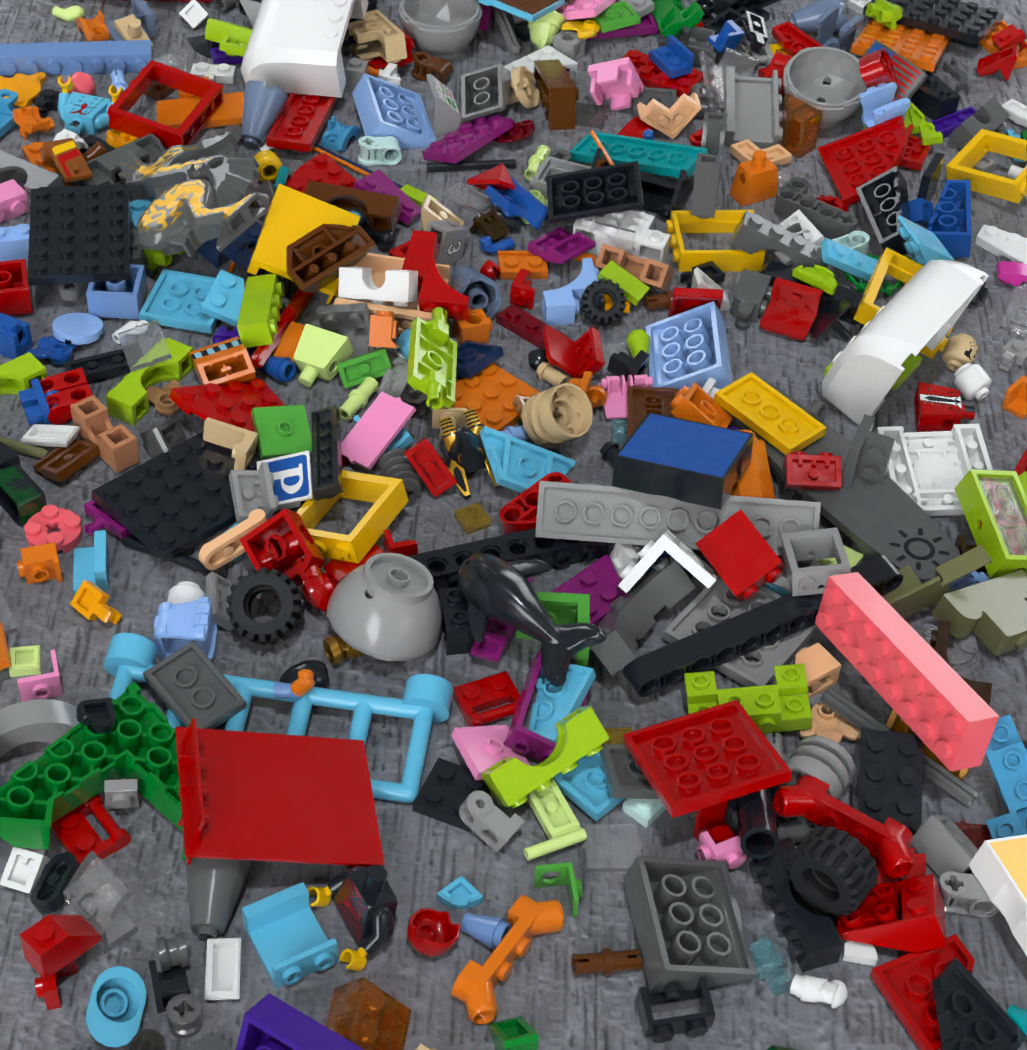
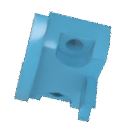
[321,116,362,152]

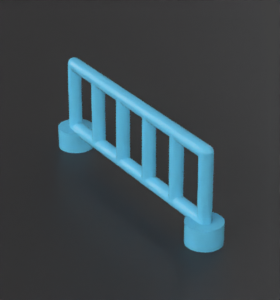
[103,633,454,803]

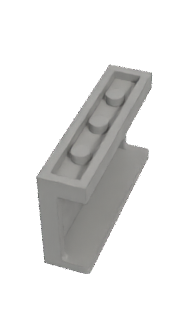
[723,66,783,148]

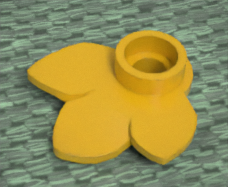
[561,20,600,39]

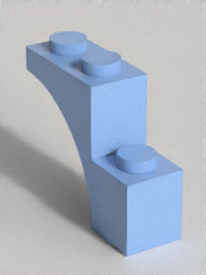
[541,258,603,326]

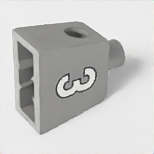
[426,220,469,266]

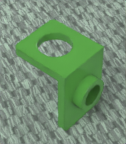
[533,862,583,917]

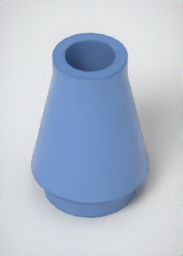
[461,913,512,950]

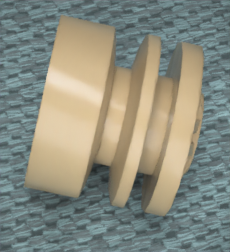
[522,383,593,446]

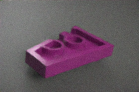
[353,169,421,225]

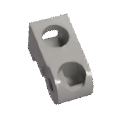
[459,790,524,853]

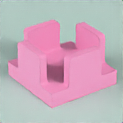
[588,57,644,111]

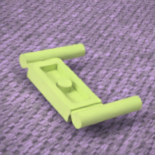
[490,777,587,861]

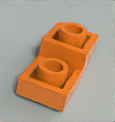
[273,321,305,369]

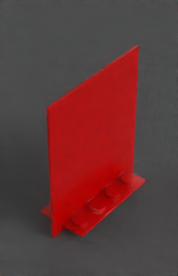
[175,718,385,867]

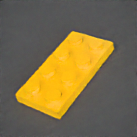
[714,372,827,455]

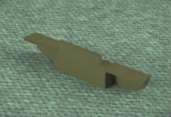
[882,545,992,619]

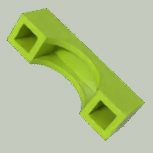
[106,338,194,426]
[0,352,47,395]
[480,706,610,808]

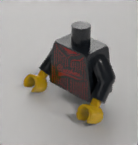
[307,865,398,971]

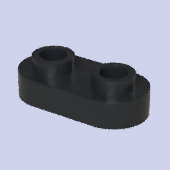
[31,852,81,914]

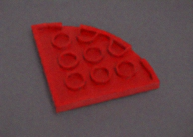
[817,115,907,206]
[286,153,357,193]
[169,378,312,437]

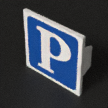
[257,450,313,510]

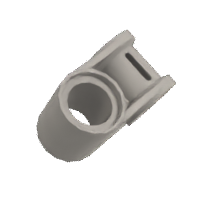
[938,871,999,918]

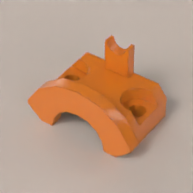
[76,10,110,42]
[13,106,55,140]

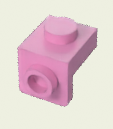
[696,831,747,869]

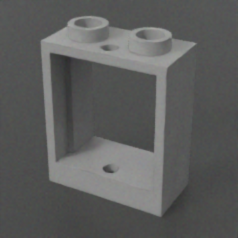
[529,156,591,200]
[781,528,851,596]

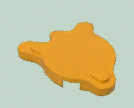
[0,72,47,108]

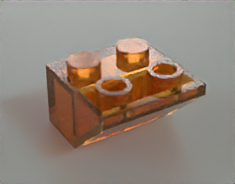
[780,93,822,159]
[326,977,411,1050]

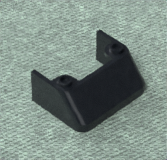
[591,148,691,219]

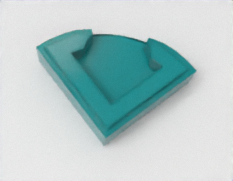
[274,166,293,187]

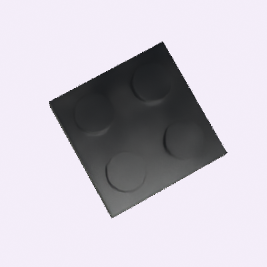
[413,758,491,832]

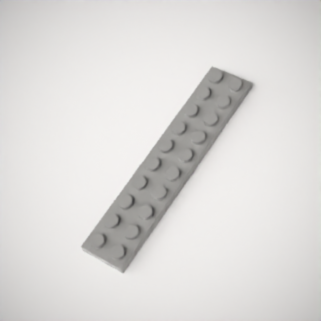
[535,481,821,556]

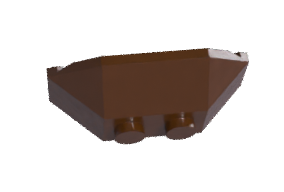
[286,224,376,293]

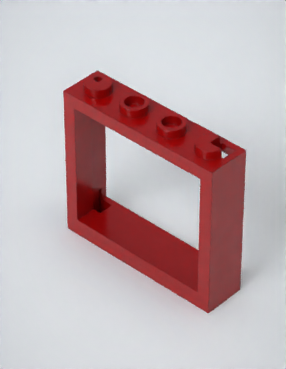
[107,60,223,148]

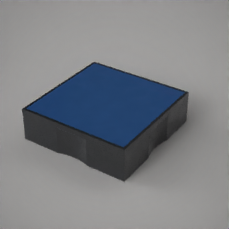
[612,412,754,510]

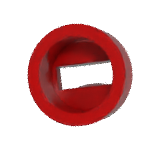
[480,260,501,281]

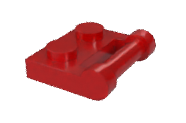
[453,671,528,727]
[51,794,131,871]

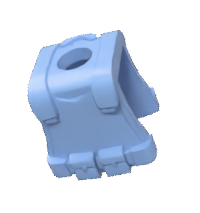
[859,82,910,129]
[153,596,218,661]

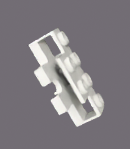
[573,210,670,263]

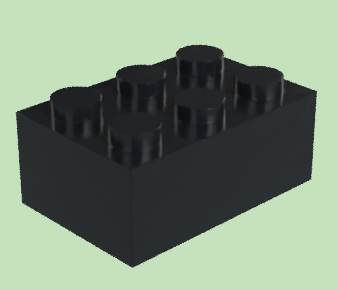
[852,728,923,836]

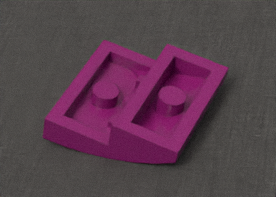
[527,227,596,264]

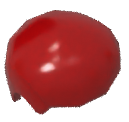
[407,908,461,957]

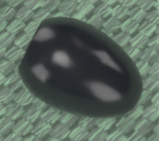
[279,660,330,688]

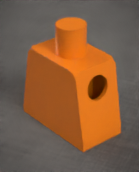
[729,150,778,207]

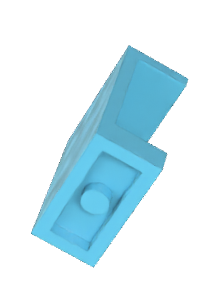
[242,882,338,989]

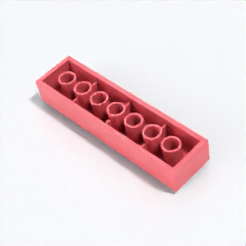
[814,572,999,772]

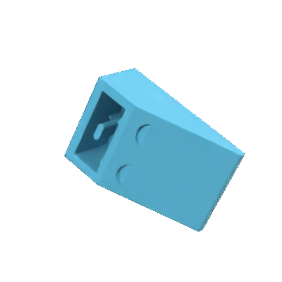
[897,216,955,266]

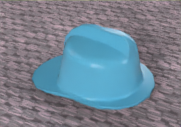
[86,966,147,1048]

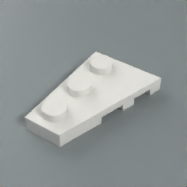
[504,45,578,79]
[975,224,1027,264]

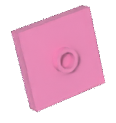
[451,725,530,780]

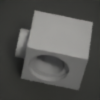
[552,30,586,62]

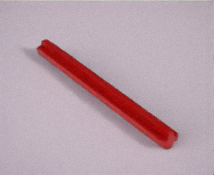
[250,288,314,368]

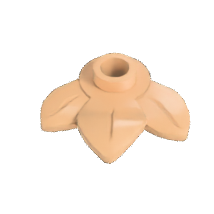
[799,702,859,744]

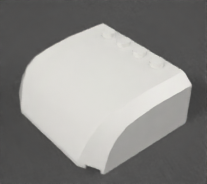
[241,0,368,98]
[822,260,989,425]

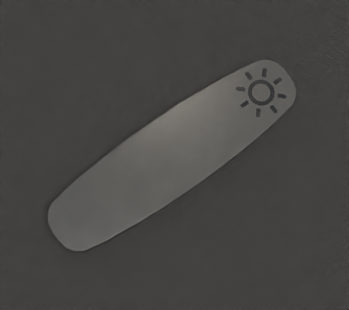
[722,381,960,584]

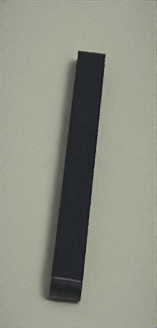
[623,555,904,697]

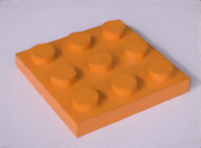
[442,363,541,431]

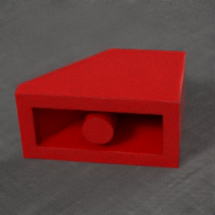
[19,914,102,980]

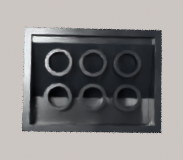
[546,161,644,223]

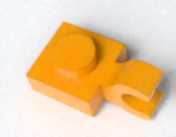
[70,580,123,625]

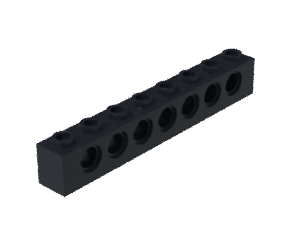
[408,528,616,593]

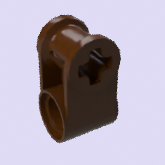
[411,51,453,84]

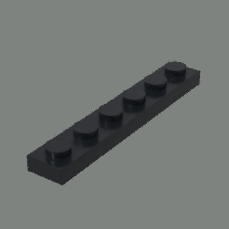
[311,404,343,501]

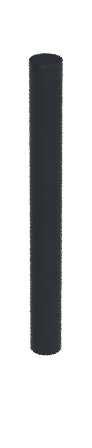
[426,159,516,172]
[123,535,229,579]

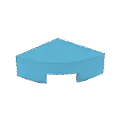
[437,875,483,909]

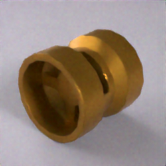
[323,636,362,666]

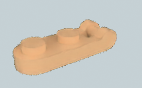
[198,509,267,570]

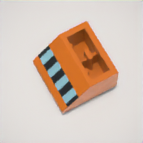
[189,336,255,385]

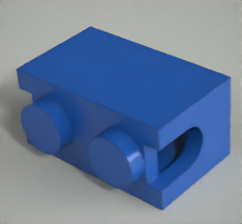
[0,312,33,359]

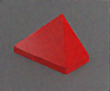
[467,163,515,190]

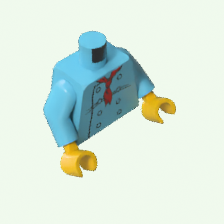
[58,76,124,135]

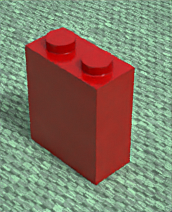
[695,509,785,602]

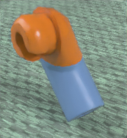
[273,669,315,699]

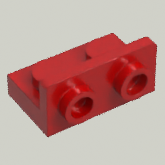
[783,451,842,491]

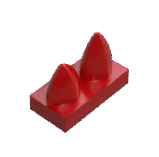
[404,437,457,497]

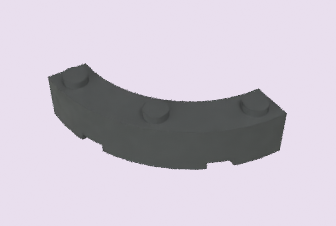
[591,556,696,675]

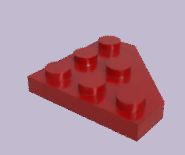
[870,934,975,1050]

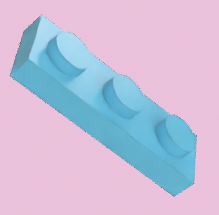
[821,238,884,282]

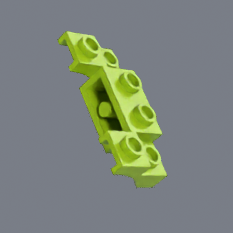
[684,663,812,734]

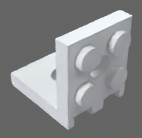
[618,530,718,593]

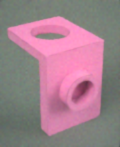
[17,650,63,702]

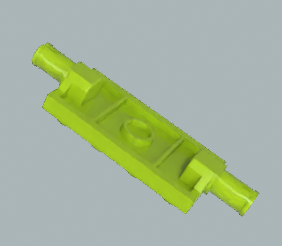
[407,307,458,410]

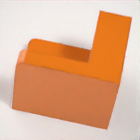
[1001,375,1027,419]

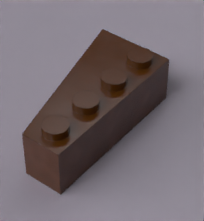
[534,59,579,131]

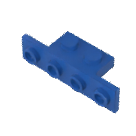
[484,174,548,230]

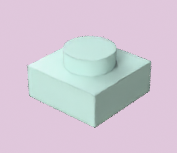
[622,799,666,828]

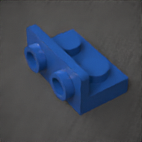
[648,35,694,79]

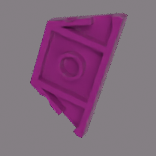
[550,554,626,626]

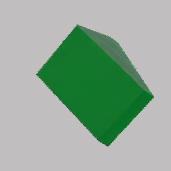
[488,1016,539,1050]

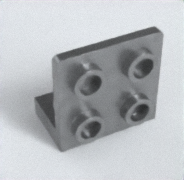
[316,302,371,359]

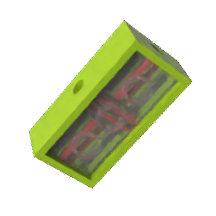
[955,469,1027,578]

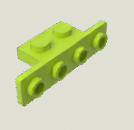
[205,18,252,57]

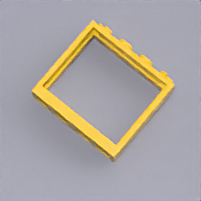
[853,247,954,359]

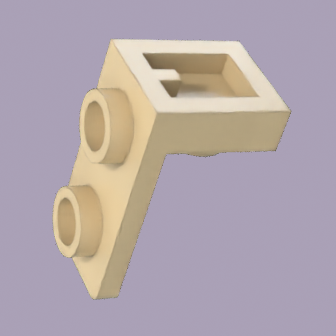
[203,418,258,470]

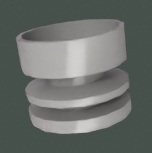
[781,736,856,800]

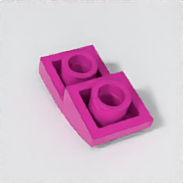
[996,261,1027,288]

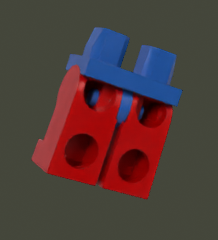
[18,367,93,426]

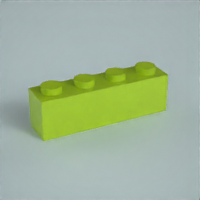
[237,273,285,348]

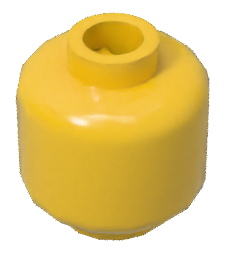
[254,150,283,183]

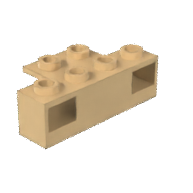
[347,10,407,63]

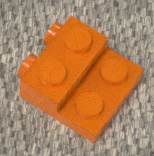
[669,382,733,428]

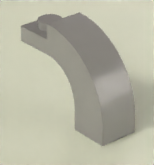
[0,699,79,758]

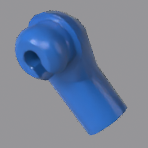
[479,236,515,254]

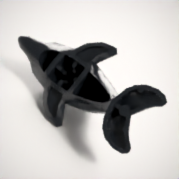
[457,553,607,687]

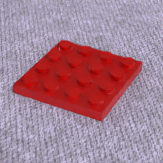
[623,700,792,818]

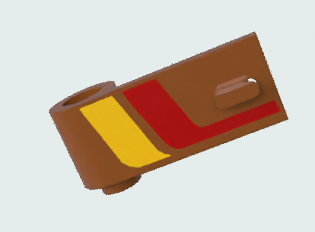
[40,138,92,183]

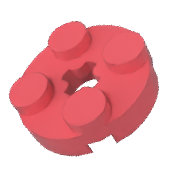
[24,505,82,553]

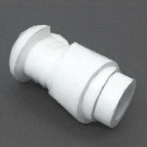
[790,974,848,1009]

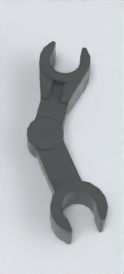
[943,59,971,96]

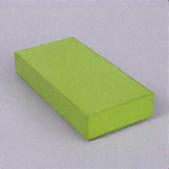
[597,260,650,306]

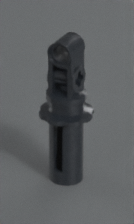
[727,733,781,859]

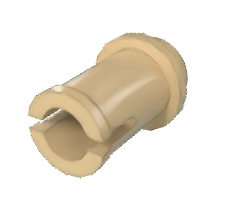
[536,362,569,386]

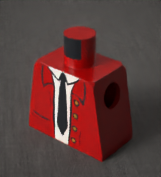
[913,382,975,432]

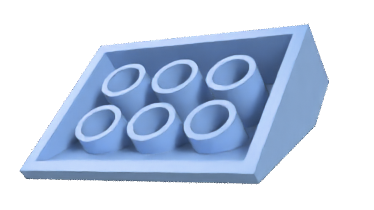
[352,73,437,149]
[646,301,732,390]

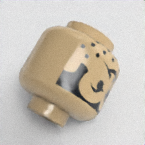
[942,333,979,372]

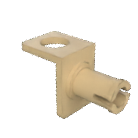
[432,407,468,441]

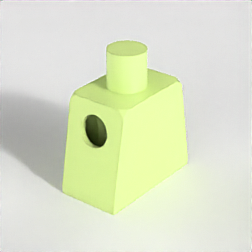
[294,323,354,387]

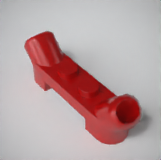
[774,775,915,878]

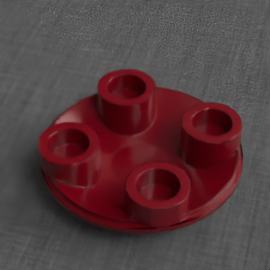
[494,119,535,143]

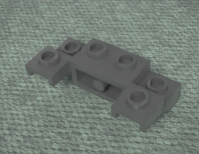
[79,133,166,186]

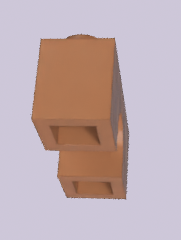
[595,243,675,292]
[70,395,140,473]

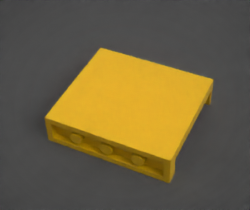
[247,184,360,305]

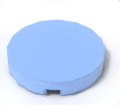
[52,312,104,345]

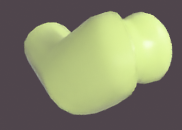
[52,5,85,22]

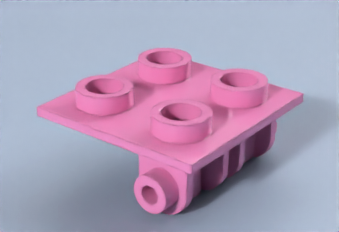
[598,374,653,419]

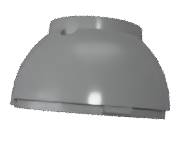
[398,0,482,60]
[783,46,869,129]
[326,553,442,661]

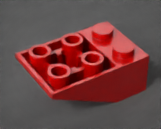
[837,874,947,953]

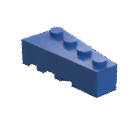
[927,180,972,258]

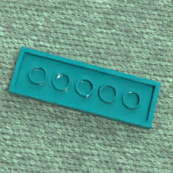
[569,131,708,178]

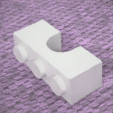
[338,266,418,307]

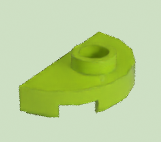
[792,264,837,296]

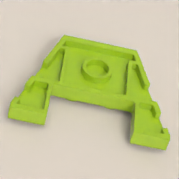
[863,103,943,146]

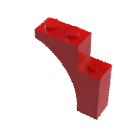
[402,230,471,321]

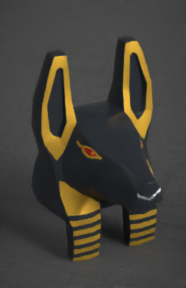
[439,408,501,499]

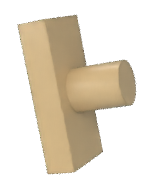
[114,14,154,51]

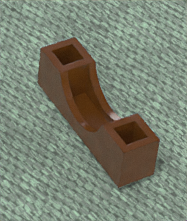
[304,180,401,232]

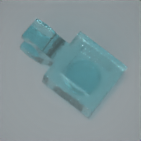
[749,936,790,996]

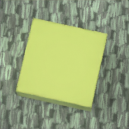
[9,645,41,677]

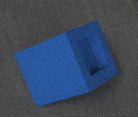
[707,20,745,53]
[908,198,934,227]

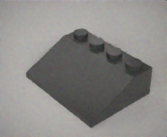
[623,856,757,993]

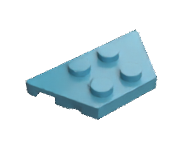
[480,426,575,493]

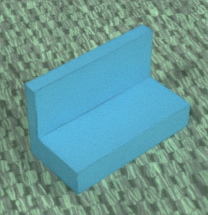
[73,530,109,593]

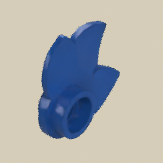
[26,336,77,364]

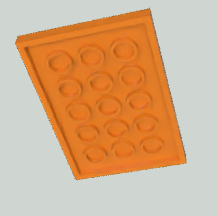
[850,18,951,72]

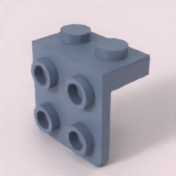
[104,0,157,41]

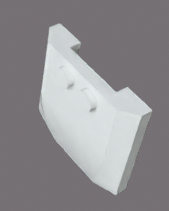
[876,424,993,516]

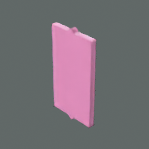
[341,392,416,470]

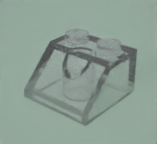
[63,851,139,954]

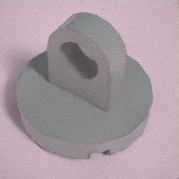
[378,357,427,405]

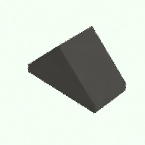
[140,417,187,458]

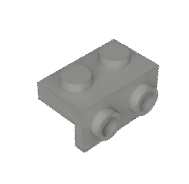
[229,462,278,523]

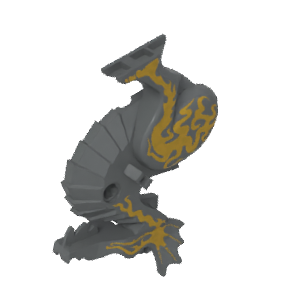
[114,131,268,258]

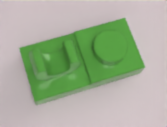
[336,347,392,389]

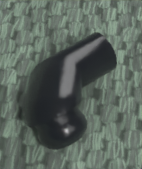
[494,209,522,233]

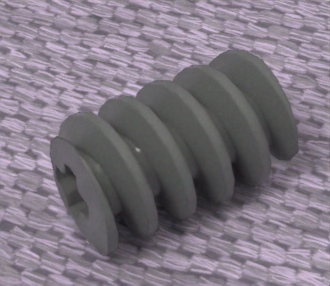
[378,448,421,507]

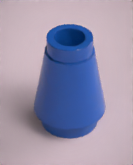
[258,356,296,382]

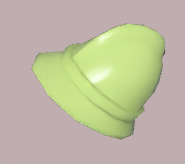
[527,11,565,50]

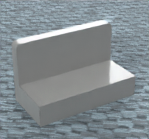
[912,815,978,886]

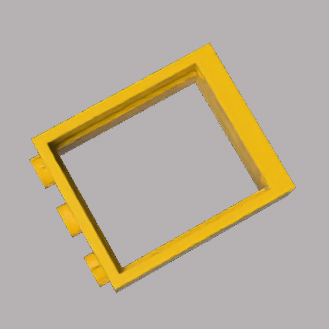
[946,129,1027,203]
[666,210,765,272]
[296,470,409,564]

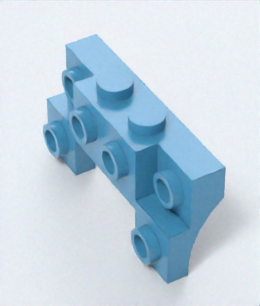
[984,714,1027,839]

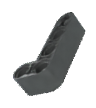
[774,177,858,240]

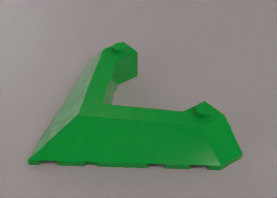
[0,681,185,860]

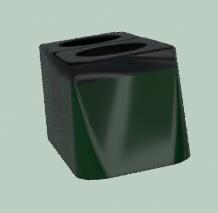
[0,464,46,526]

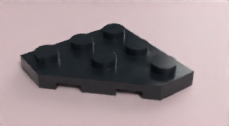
[932,957,1027,1050]

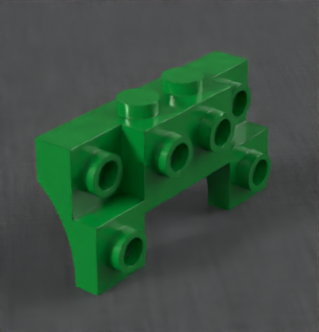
[651,0,704,38]

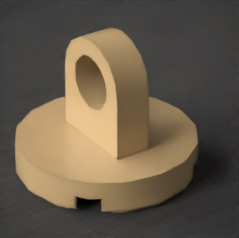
[507,66,540,109]

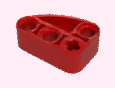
[859,48,900,89]
[499,472,573,535]

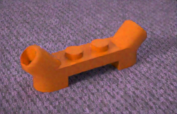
[451,894,564,1025]

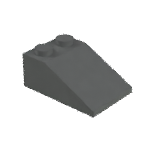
[461,63,511,122]

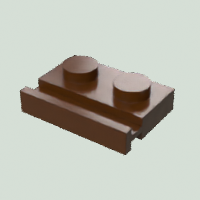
[32,439,100,483]

